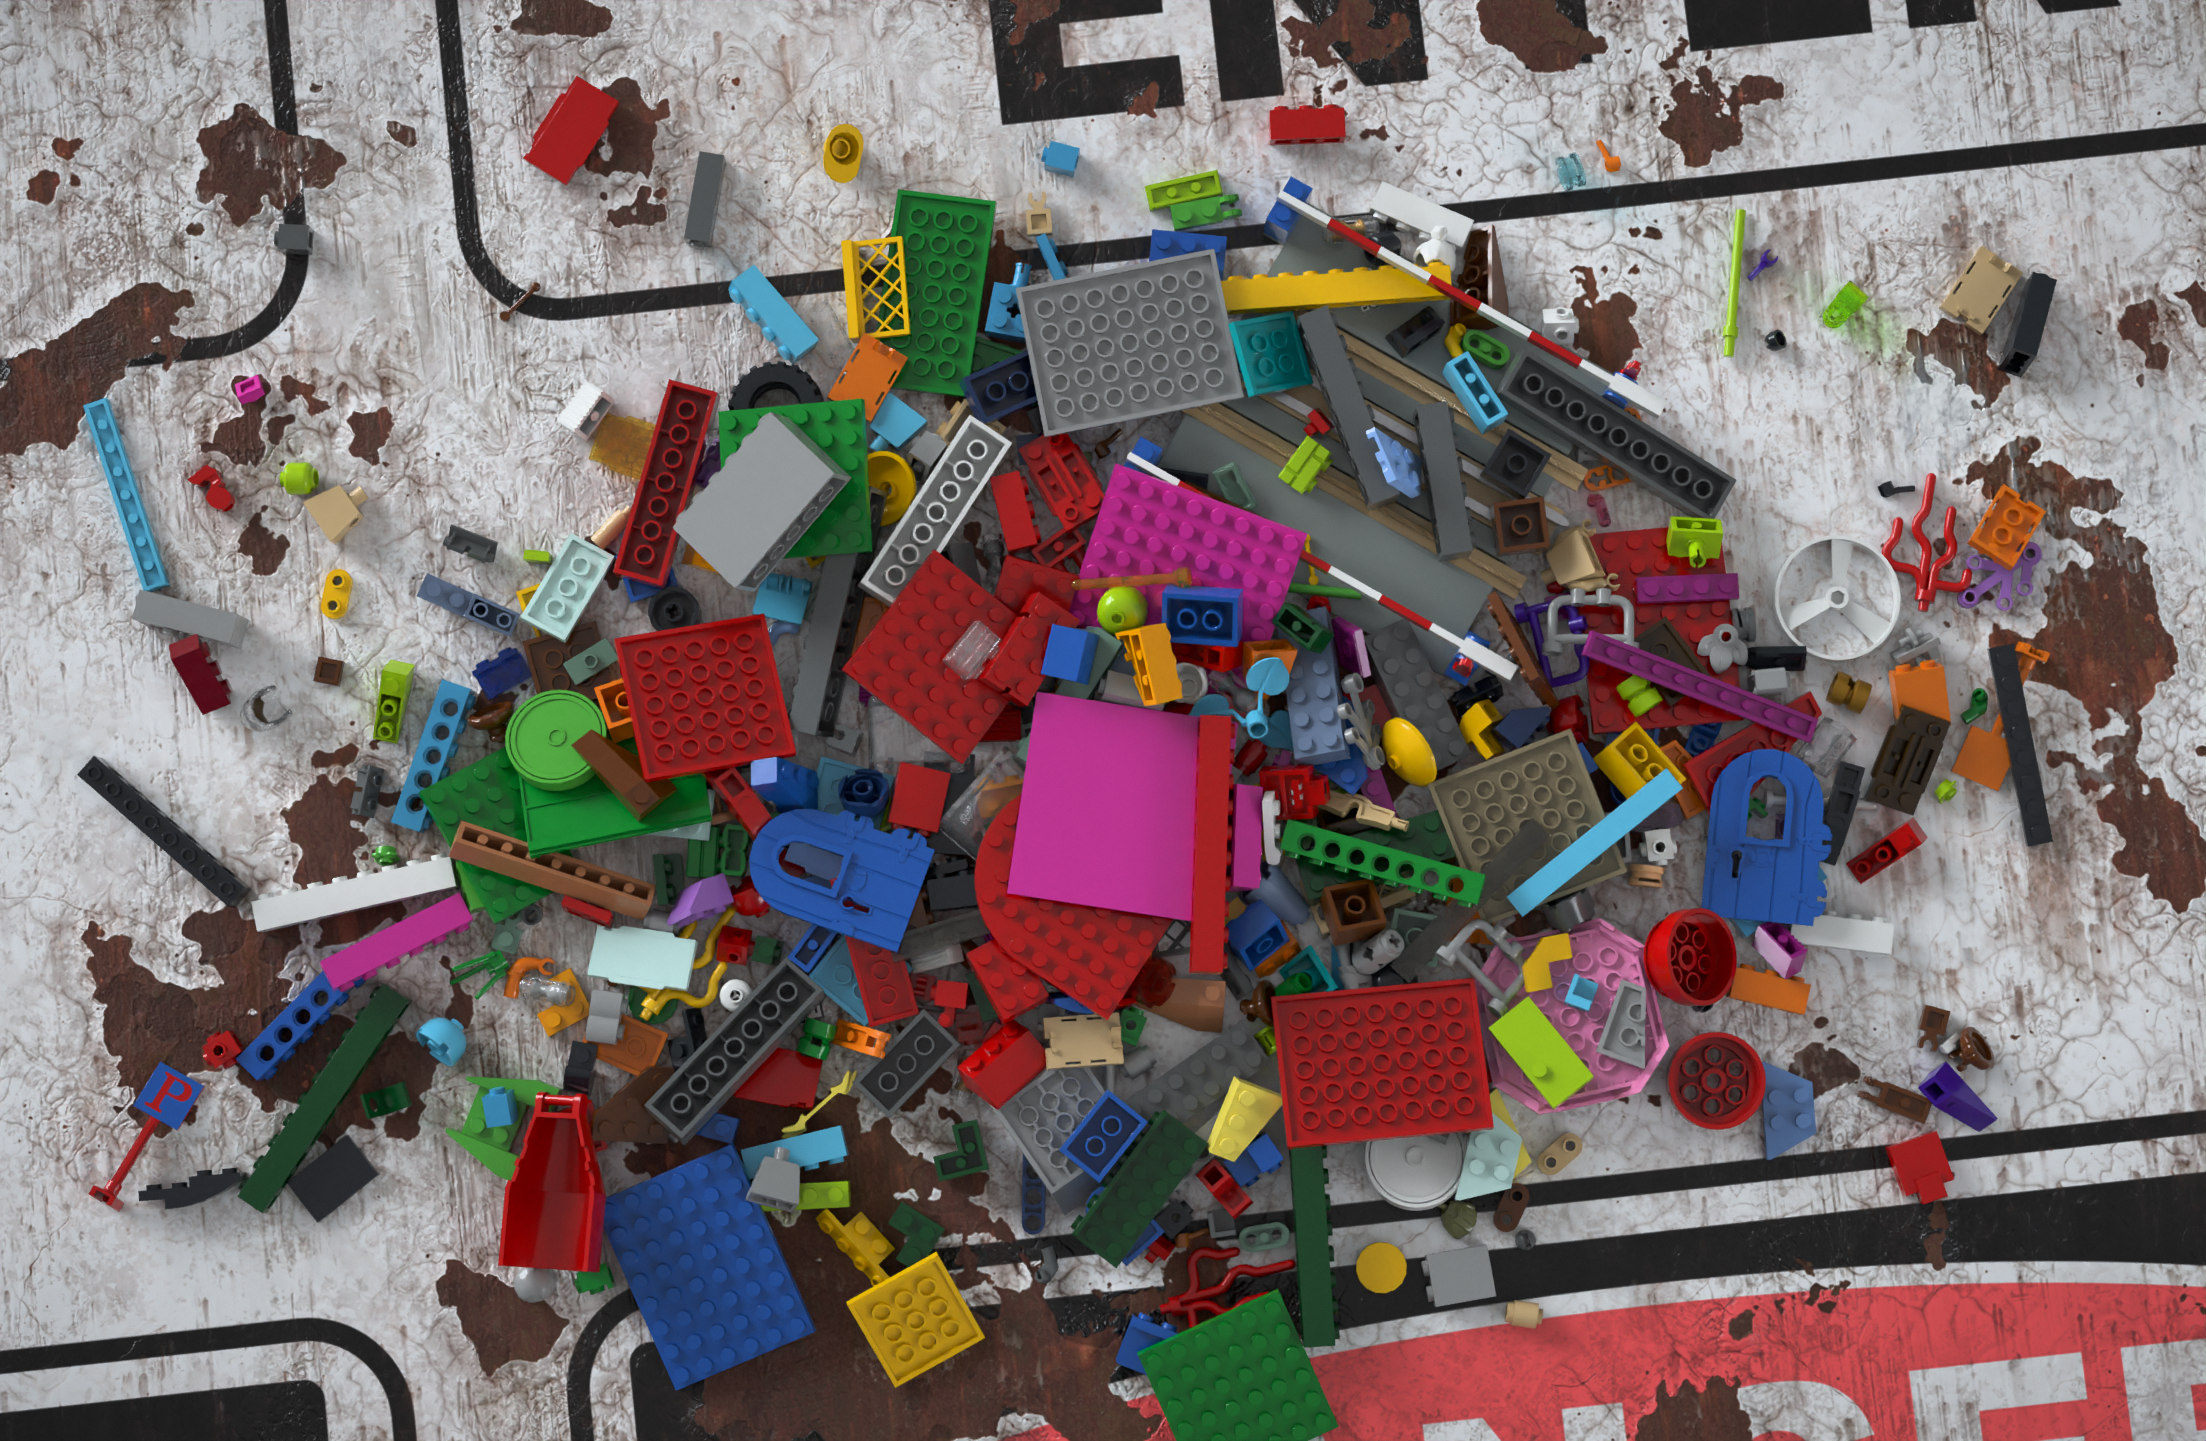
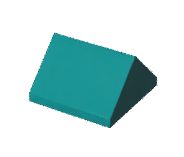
[1279,945,1338,993]

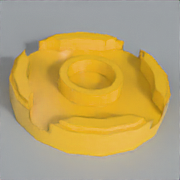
[1356,1242,1407,1293]

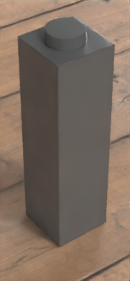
[684,151,726,250]

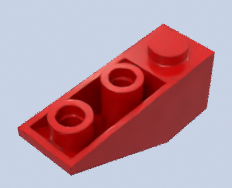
[1846,817,1928,884]

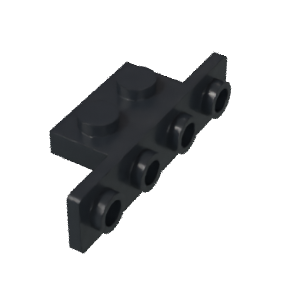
[667,1008,707,1073]

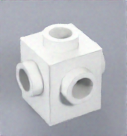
[1541,307,1579,345]
[1639,828,1677,866]

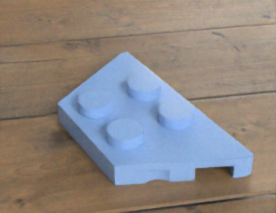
[1366,427,1422,498]

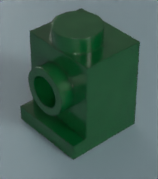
[752,935,784,966]

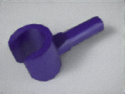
[1747,249,1778,281]

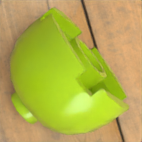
[1097,585,1148,636]

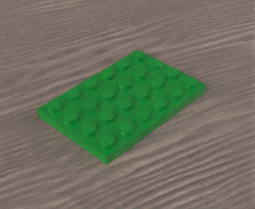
[419,747,574,925]

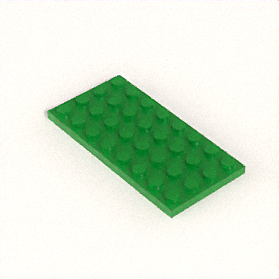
[877,189,997,398]

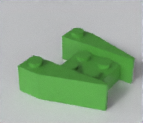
[445,1077,563,1180]

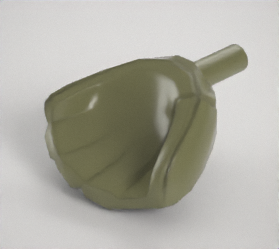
[1438,1200,1477,1239]

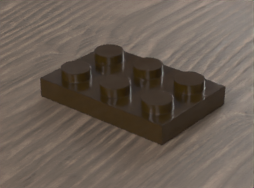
[1634,616,1711,708]

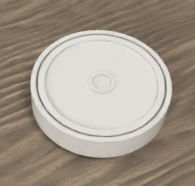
[1364,1133,1466,1211]

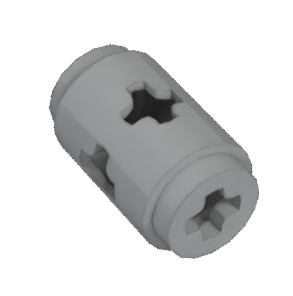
[1352,929,1404,975]

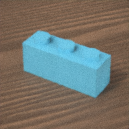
[1442,351,1508,435]

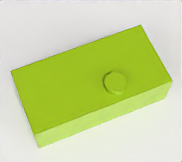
[1488,996,1594,1111]

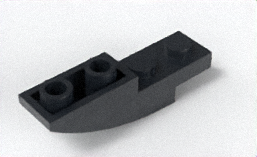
[1819,761,1865,866]
[138,1168,246,1210]

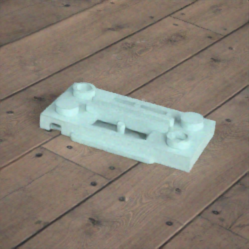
[587,926,698,992]

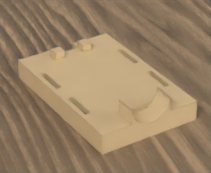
[1939,245,2023,336]
[1042,1013,1124,1070]

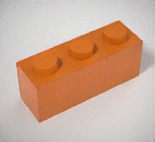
[1726,964,1811,1015]

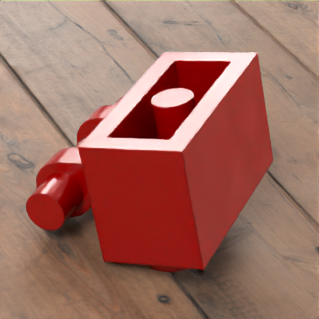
[930,980,970,1028]

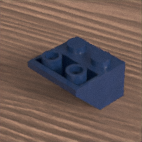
[1492,707,1551,751]

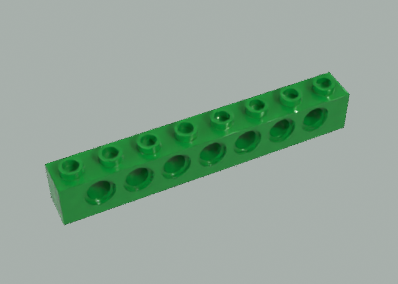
[1280,819,1487,908]

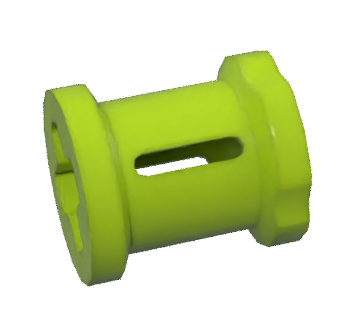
[1253,1026,1276,1057]

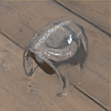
[240,684,293,732]

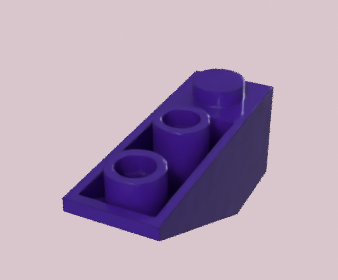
[1918,1061,1998,1132]

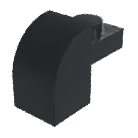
[563,1040,599,1096]

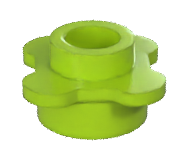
[1934,779,1958,804]

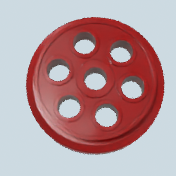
[1644,908,1737,1006]
[1666,1032,1766,1130]

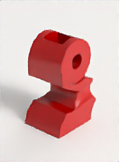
[187,464,235,512]

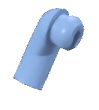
[768,620,800,646]

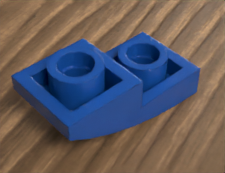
[1684,723,1723,757]

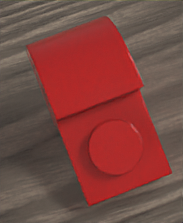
[1196,1159,1254,1219]

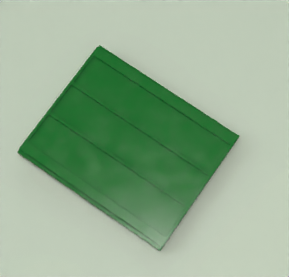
[518,711,712,859]

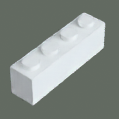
[1369,181,1474,252]
[1787,911,1894,955]

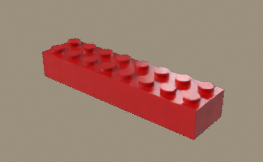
[613,379,720,589]

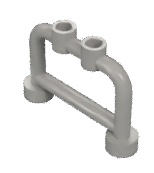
[1542,588,1639,656]
[1435,919,1526,1018]

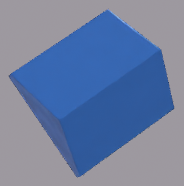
[1041,624,1099,685]

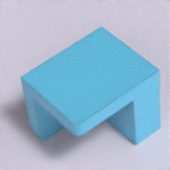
[1564,973,1598,1013]

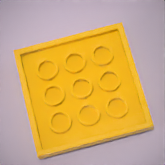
[847,1252,985,1388]

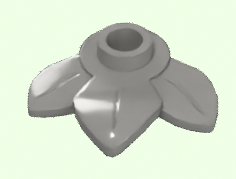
[1697,624,1748,674]

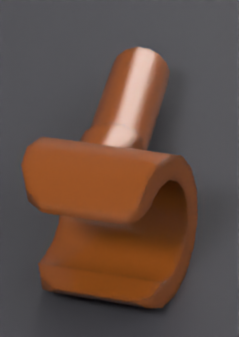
[1175,1227,1210,1248]

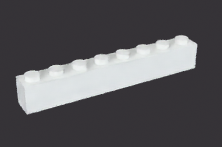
[251,853,460,932]

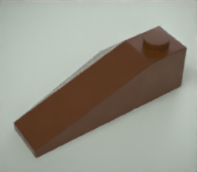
[1450,224,1509,330]
[571,729,678,822]

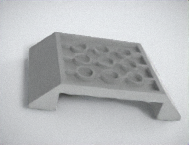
[987,1040,1135,1215]

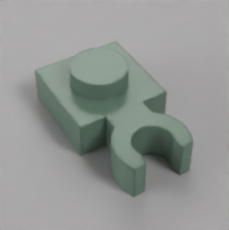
[491,911,523,955]

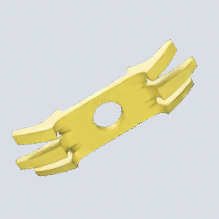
[781,1070,857,1138]

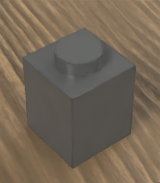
[274,224,314,255]

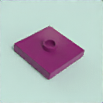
[1331,617,1371,678]

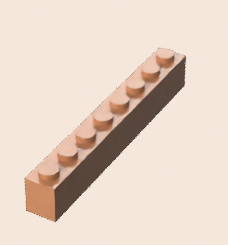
[449,821,656,921]

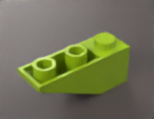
[373,659,415,744]

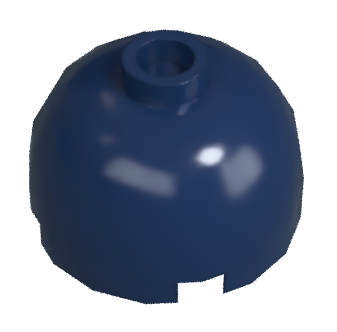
[838,768,889,818]

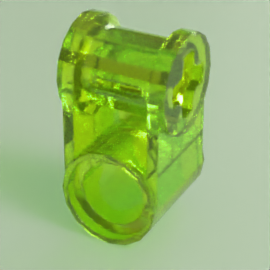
[1822,280,1869,329]

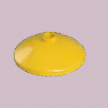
[867,451,916,526]
[1382,717,1437,787]

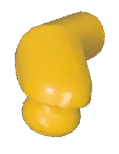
[1444,323,1466,359]

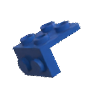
[1116,1312,1180,1375]

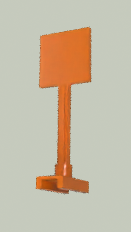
[1951,641,2050,791]

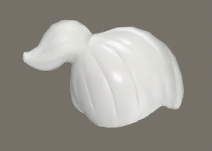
[1413,225,1456,274]
[1173,662,1209,705]

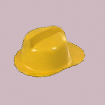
[823,124,864,183]

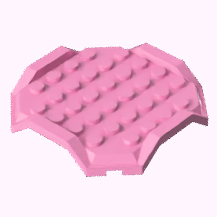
[1475,918,1669,1115]

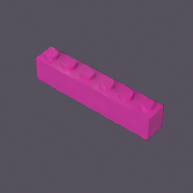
[320,893,473,992]

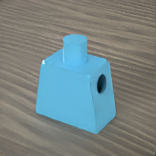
[869,392,928,452]

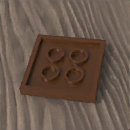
[522,621,613,701]

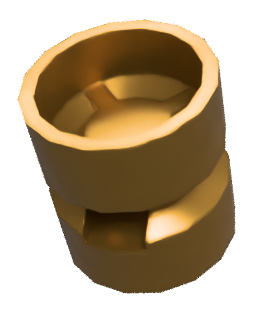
[1826,671,1872,714]

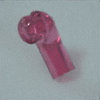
[1587,493,1611,527]

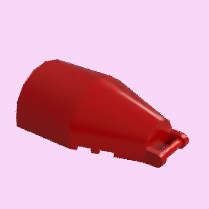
[498,1092,606,1272]

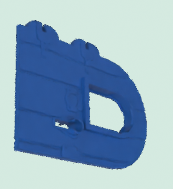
[1701,749,1833,926]
[749,809,935,953]

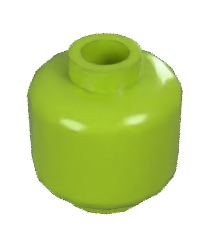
[279,462,319,495]

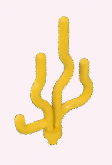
[637,907,735,1021]

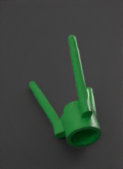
[449,950,509,999]

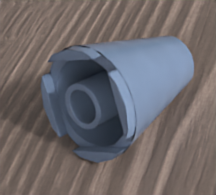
[1239,861,1311,926]

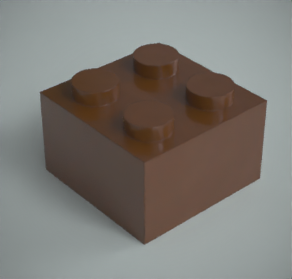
[1490,496,1550,557]
[1319,879,1387,946]

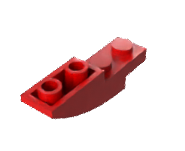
[701,767,772,841]

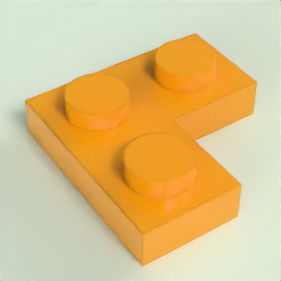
[537,968,590,1037]

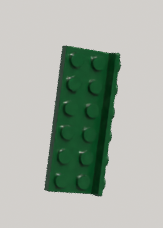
[1070,1109,1208,1268]

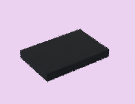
[287,1135,380,1223]

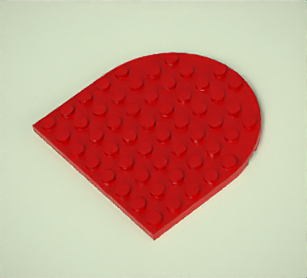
[974,793,1173,1021]

